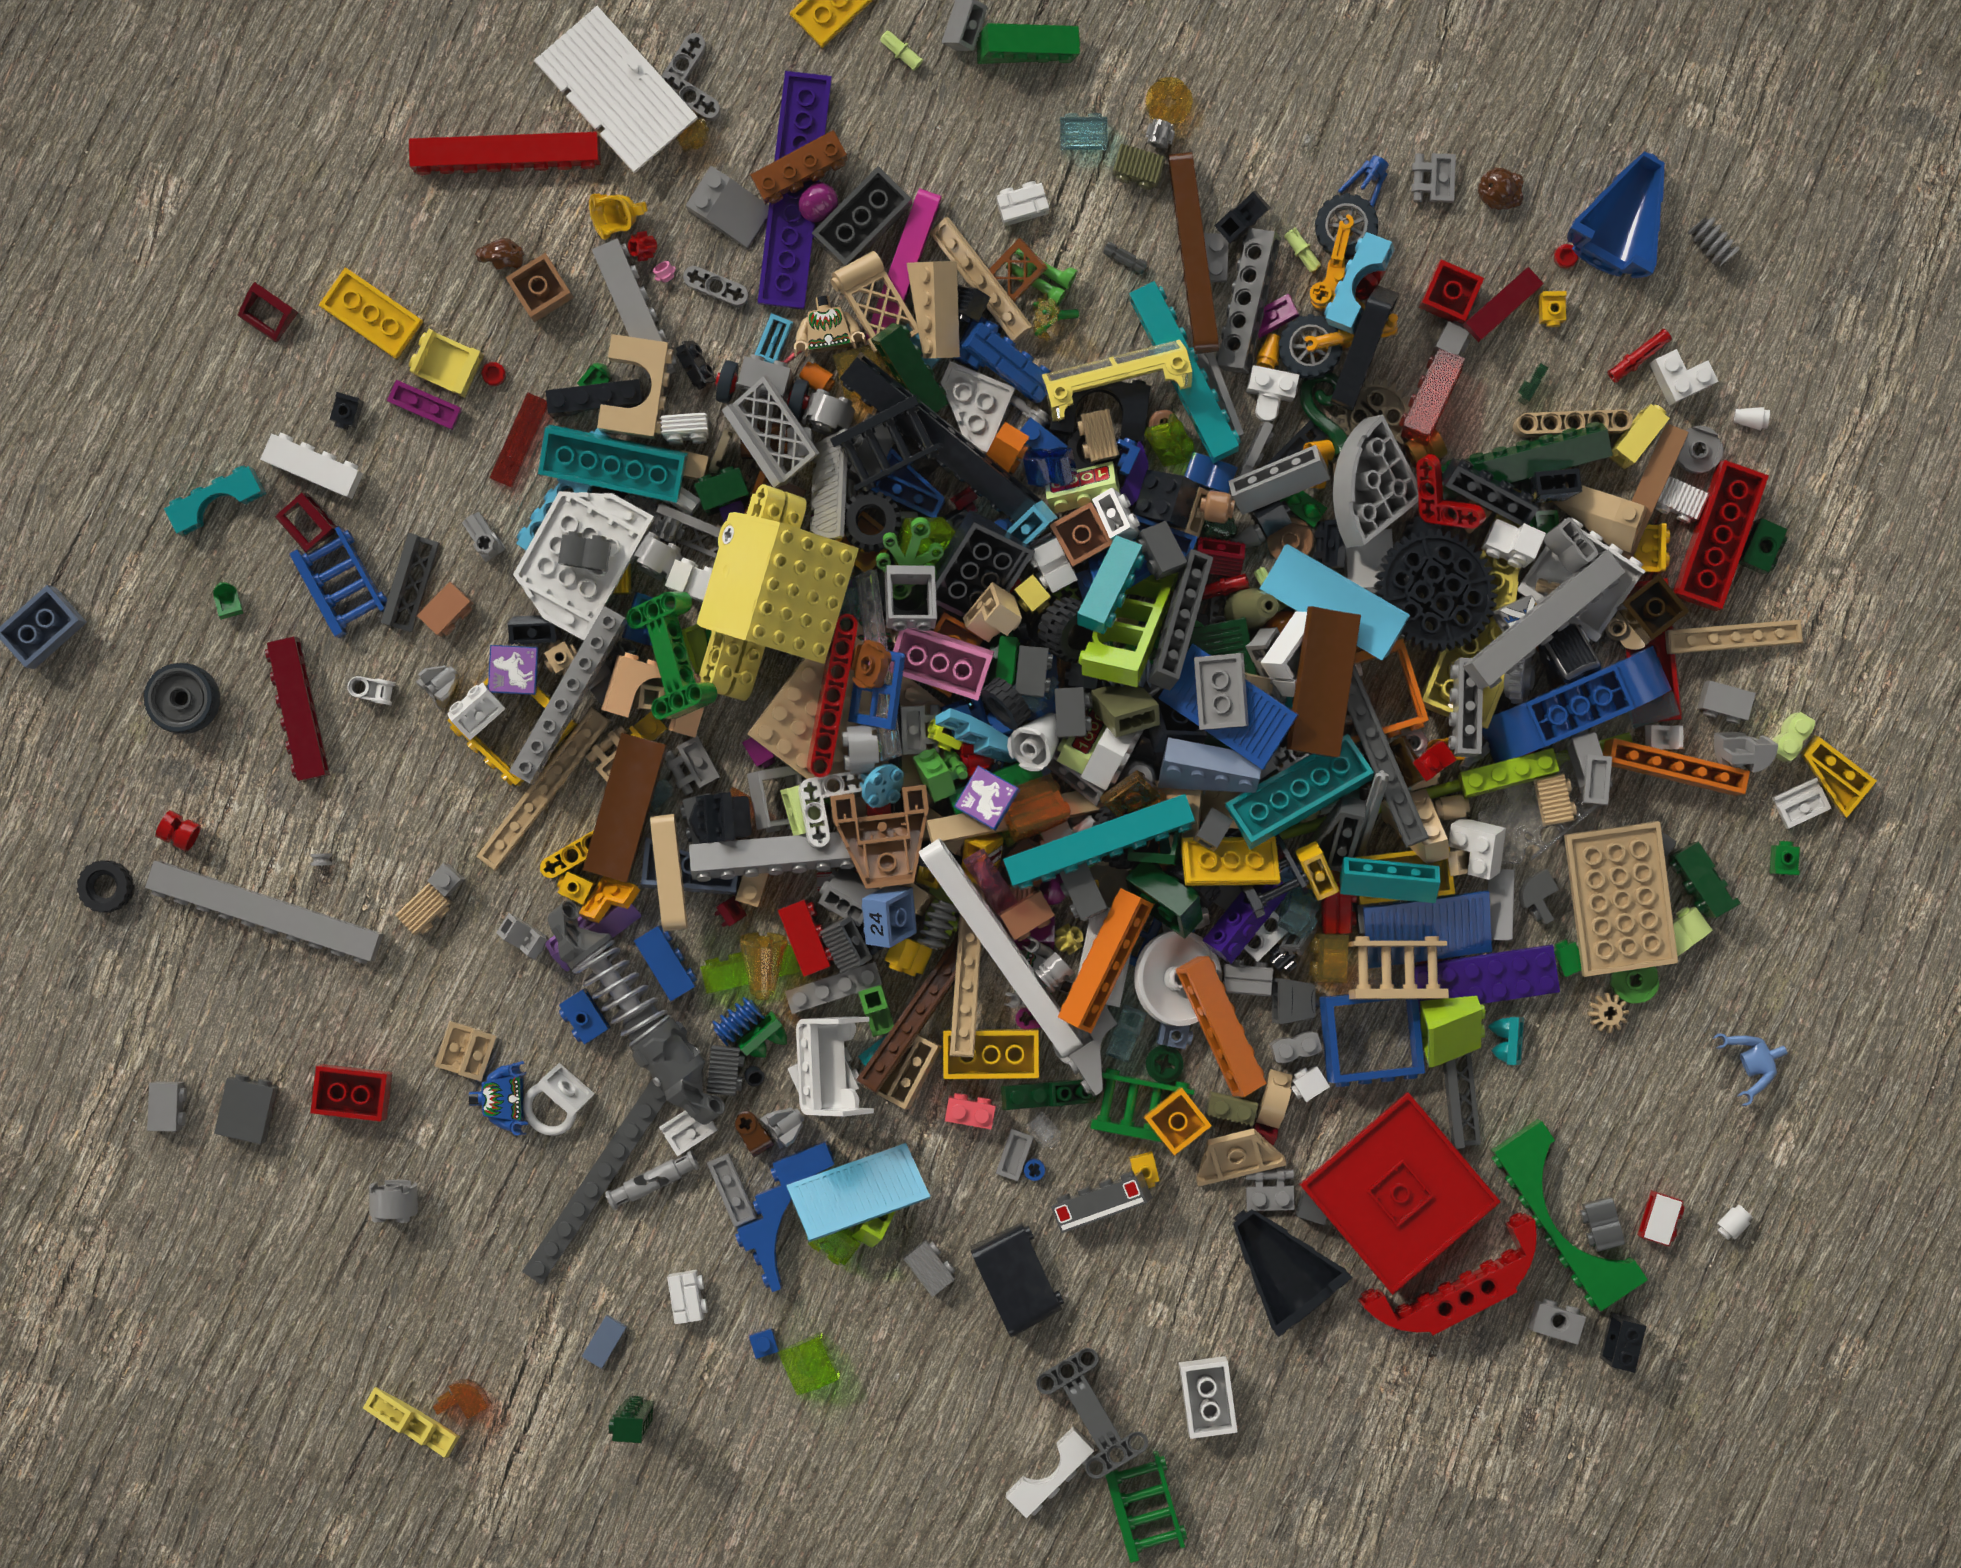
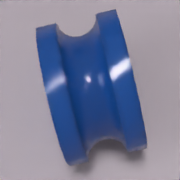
[1024,1159,1045,1181]

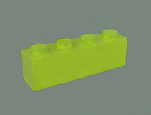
[1458,748,1560,799]

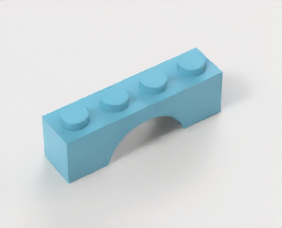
[1324,232,1395,335]

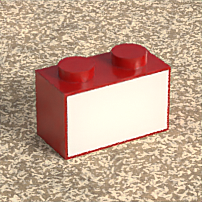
[1637,1190,1685,1247]

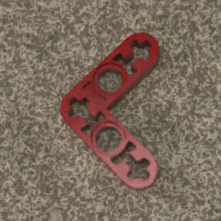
[1416,454,1486,529]

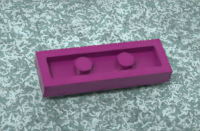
[387,380,462,430]

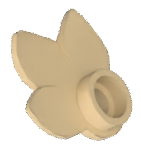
[1605,611,1645,650]

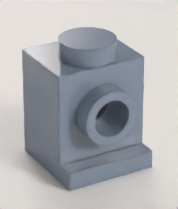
[1156,1022,1193,1049]

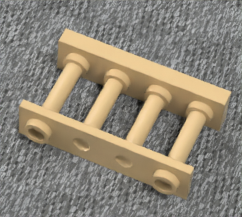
[1348,936,1449,999]

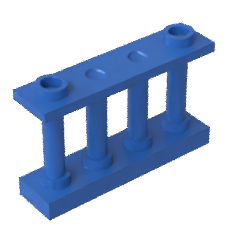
[289,526,387,638]

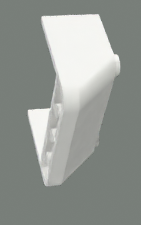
[796,1017,874,1116]

